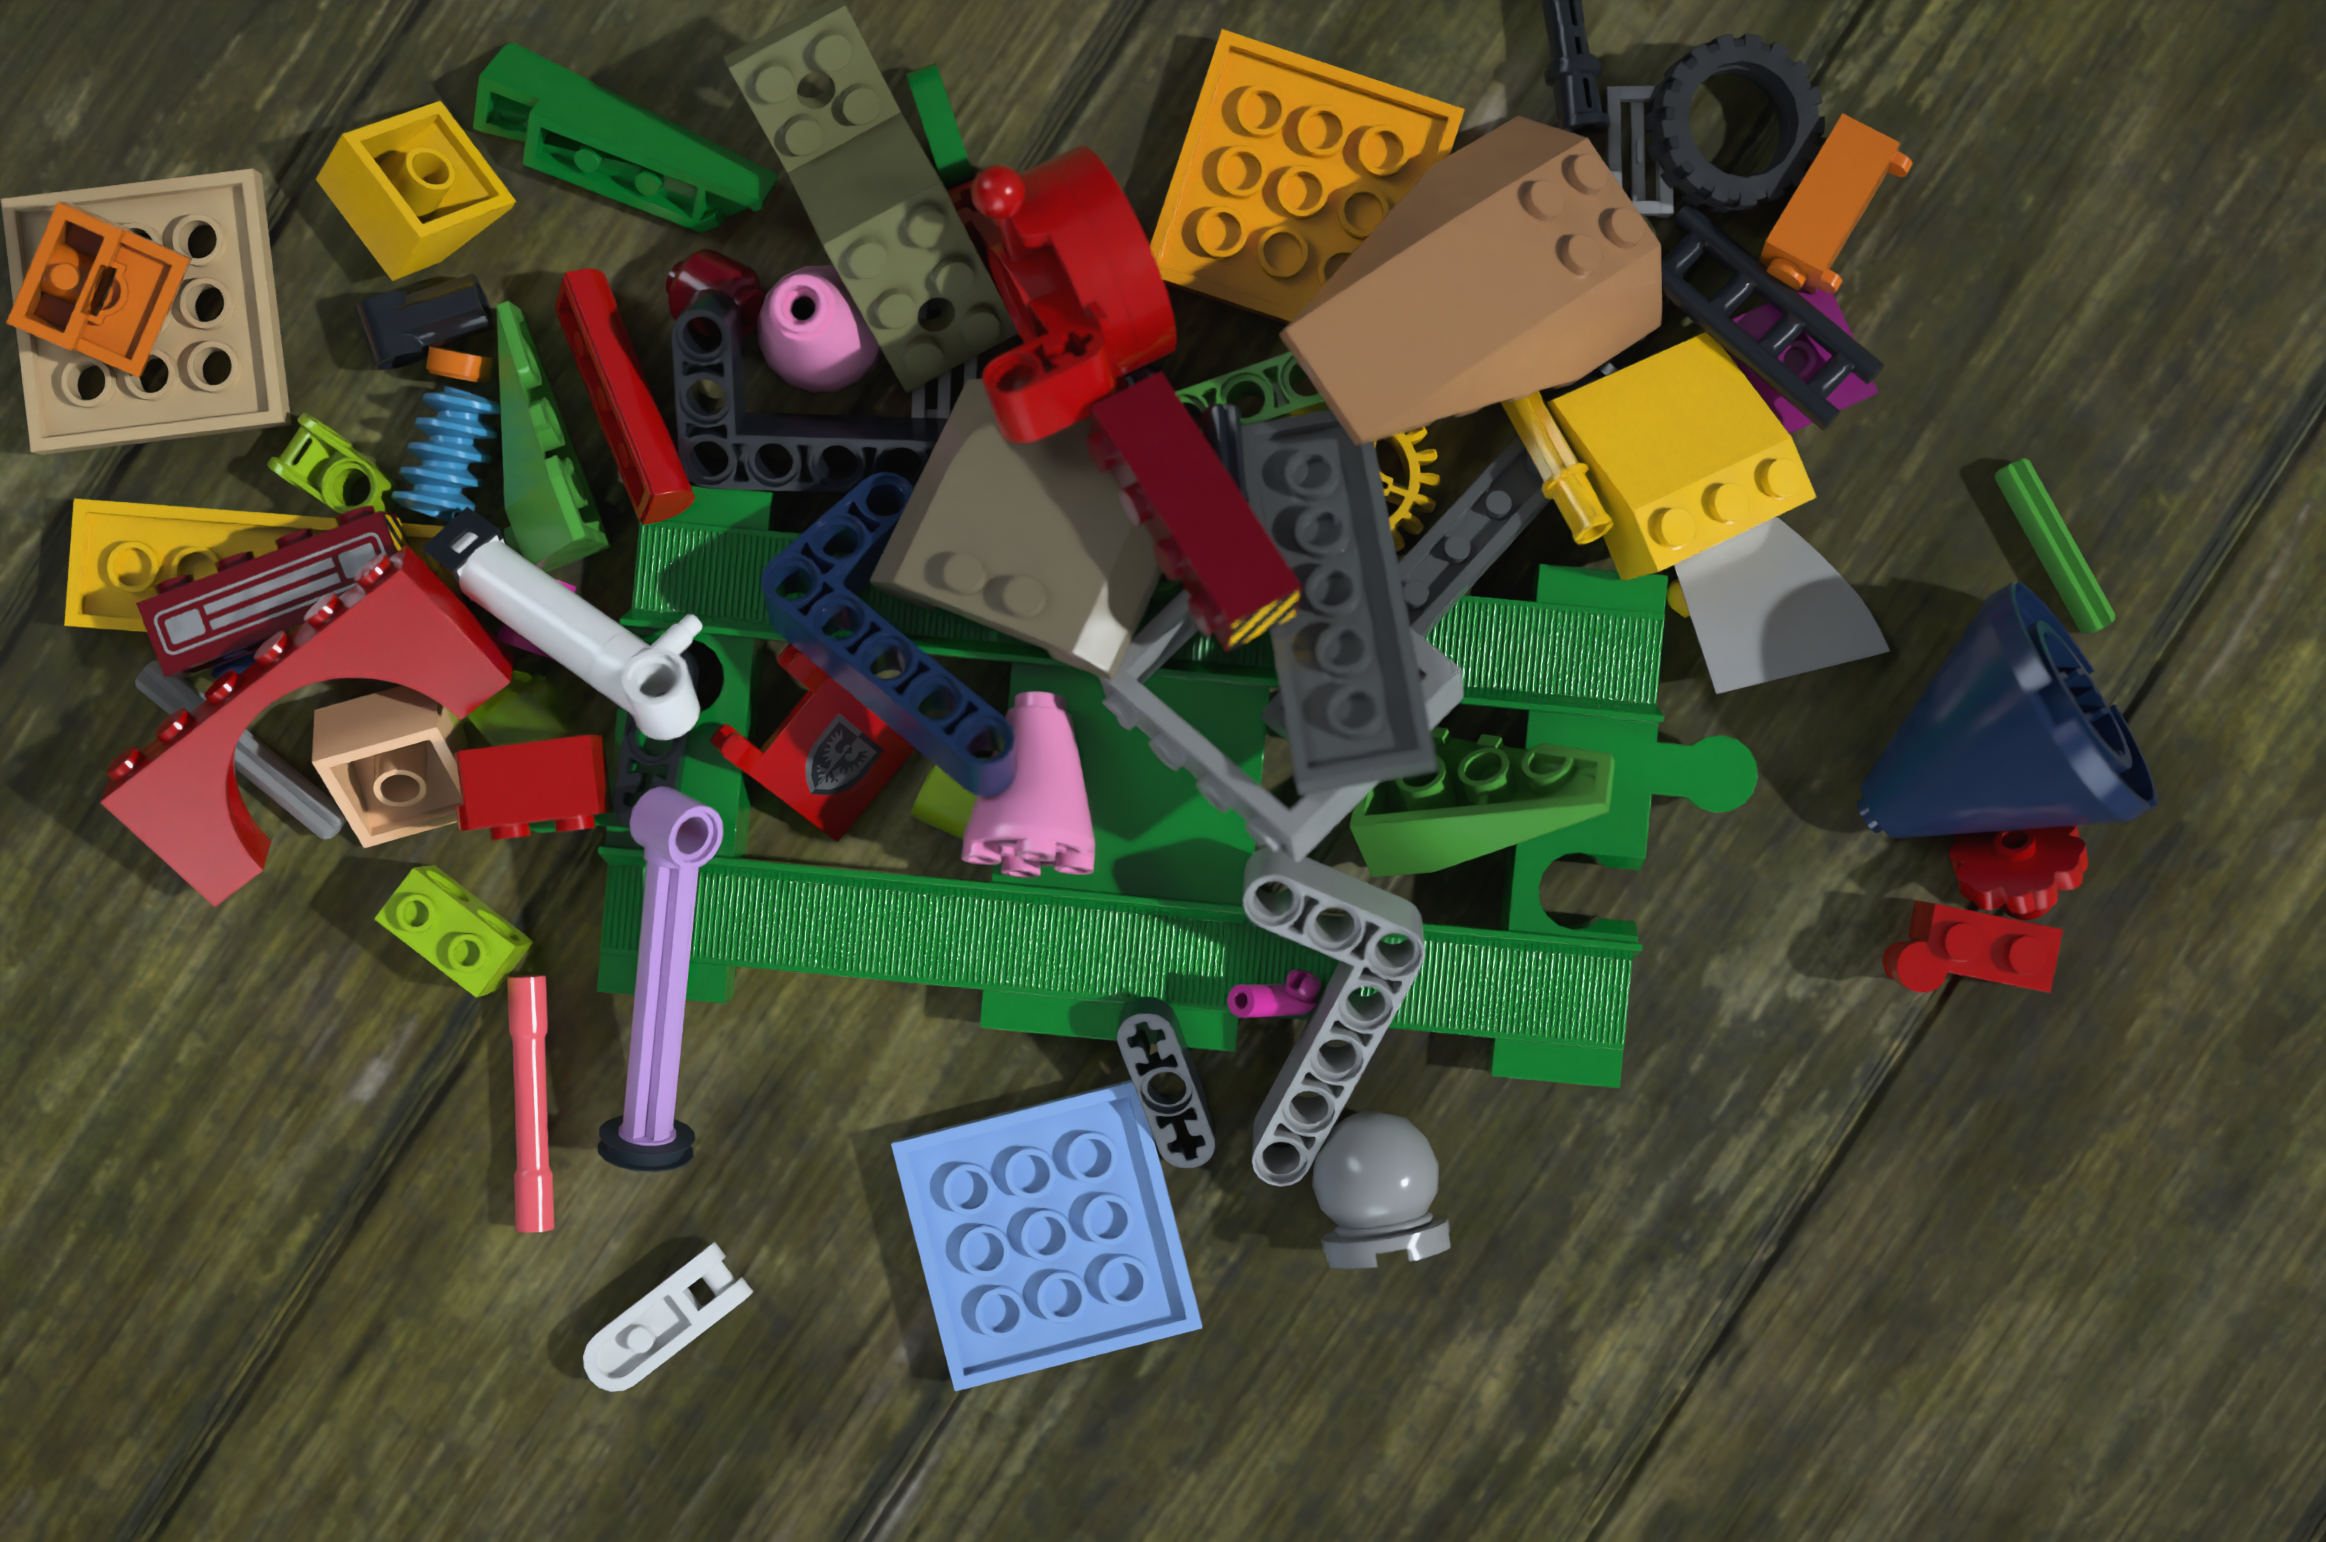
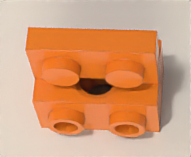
[6,202,192,377]

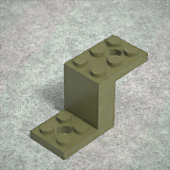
[723,0,1018,393]

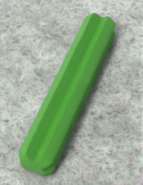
[1995,458,2115,634]

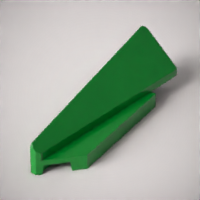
[473,43,778,233]

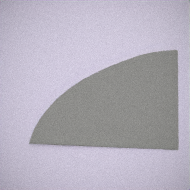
[1674,517,1890,694]

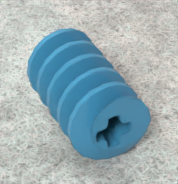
[391,385,501,522]

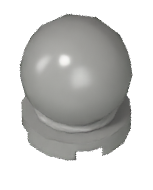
[1312,1111,1451,1269]

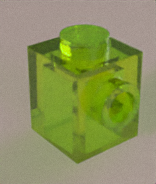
[467,671,577,747]

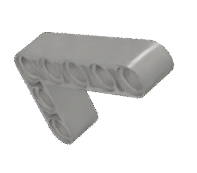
[1243,847,1425,1186]

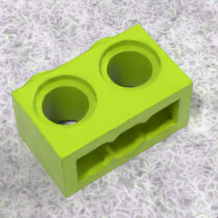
[374,865,534,998]

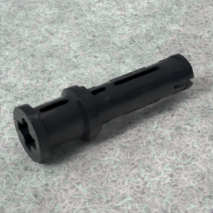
[1542,0,1611,137]

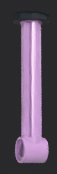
[598,786,723,1172]

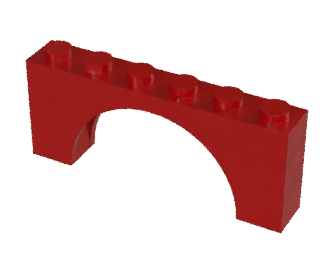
[100,545,514,907]

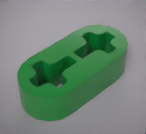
[906,63,975,188]

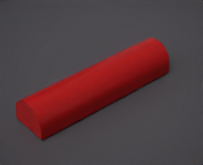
[554,268,695,525]

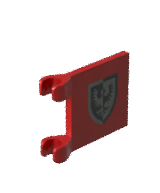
[710,643,915,843]

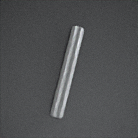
[135,660,347,839]

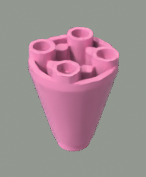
[757,265,881,393]
[962,692,1095,878]

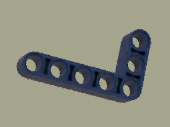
[761,472,1017,797]

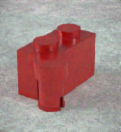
[454,735,613,841]
[1882,900,2063,993]

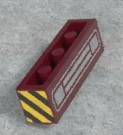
[1085,371,1302,652]
[136,506,411,678]

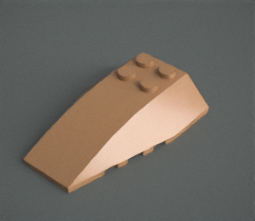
[1280,115,1663,446]

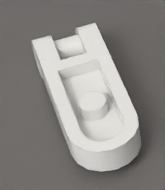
[583,1242,753,1392]

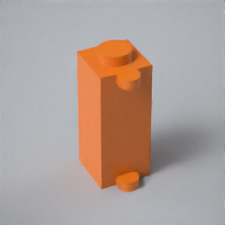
[1759,113,1913,295]

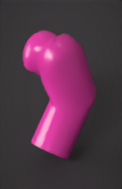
[1227,969,1321,1018]

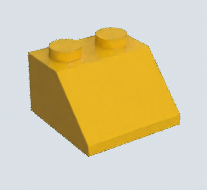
[316,101,516,281]

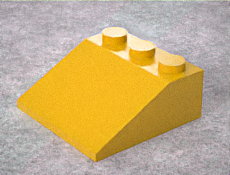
[1547,332,1817,581]

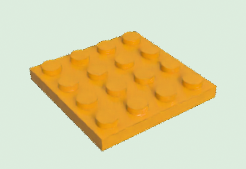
[1150,29,1465,325]

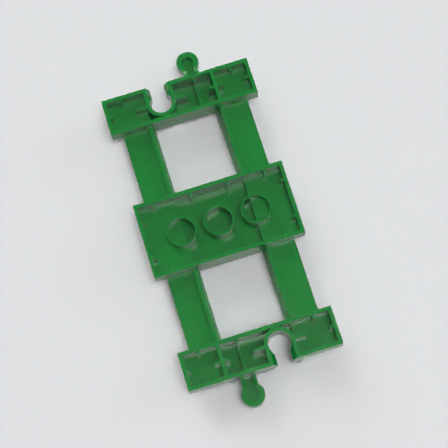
[529,485,1758,1088]

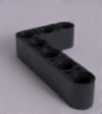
[672,288,948,493]

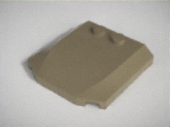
[870,379,1163,681]

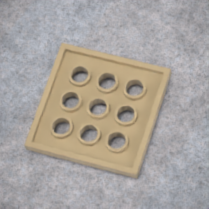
[1,168,291,455]

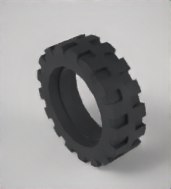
[1645,33,1825,214]

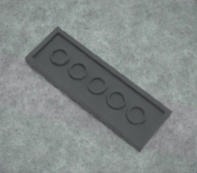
[1241,409,1437,795]

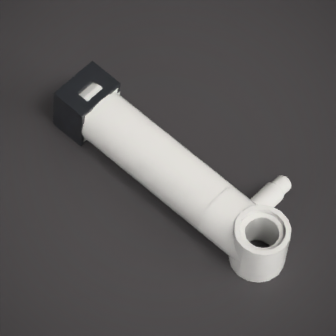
[421,507,702,740]

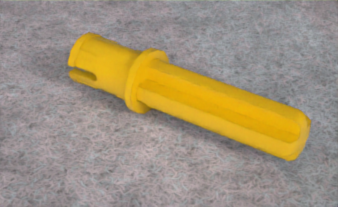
[1501,391,1614,544]

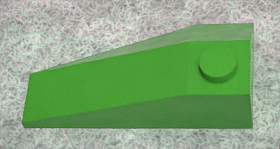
[496,301,613,573]
[1350,727,1615,878]

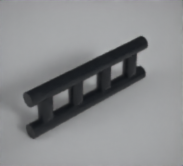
[1661,203,1885,431]

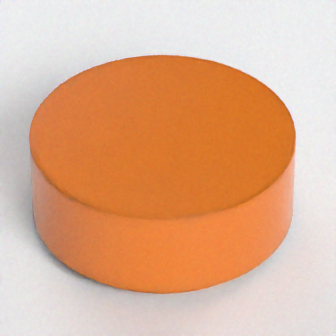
[426,346,494,383]

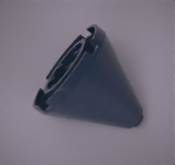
[1857,582,2158,839]

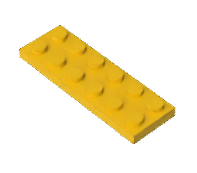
[64,499,445,632]

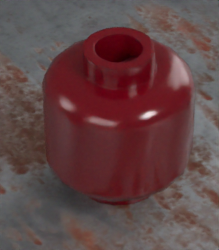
[666,248,765,337]

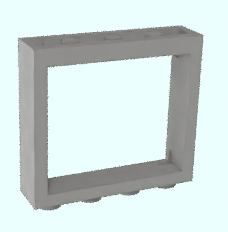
[1099,589,1464,864]

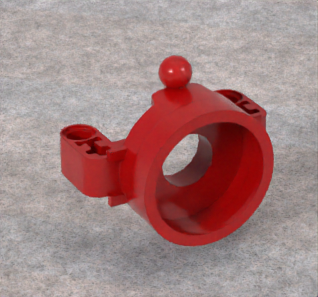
[946,145,1177,443]

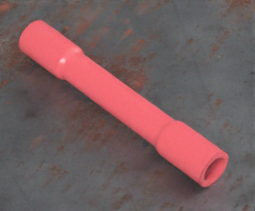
[507,975,555,1233]

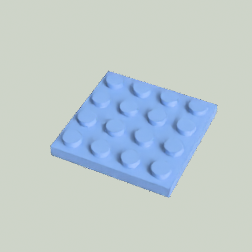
[891,1080,1202,1391]

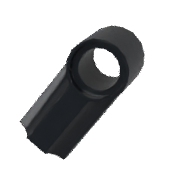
[354,274,494,370]

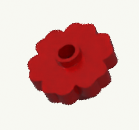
[1949,825,2089,920]

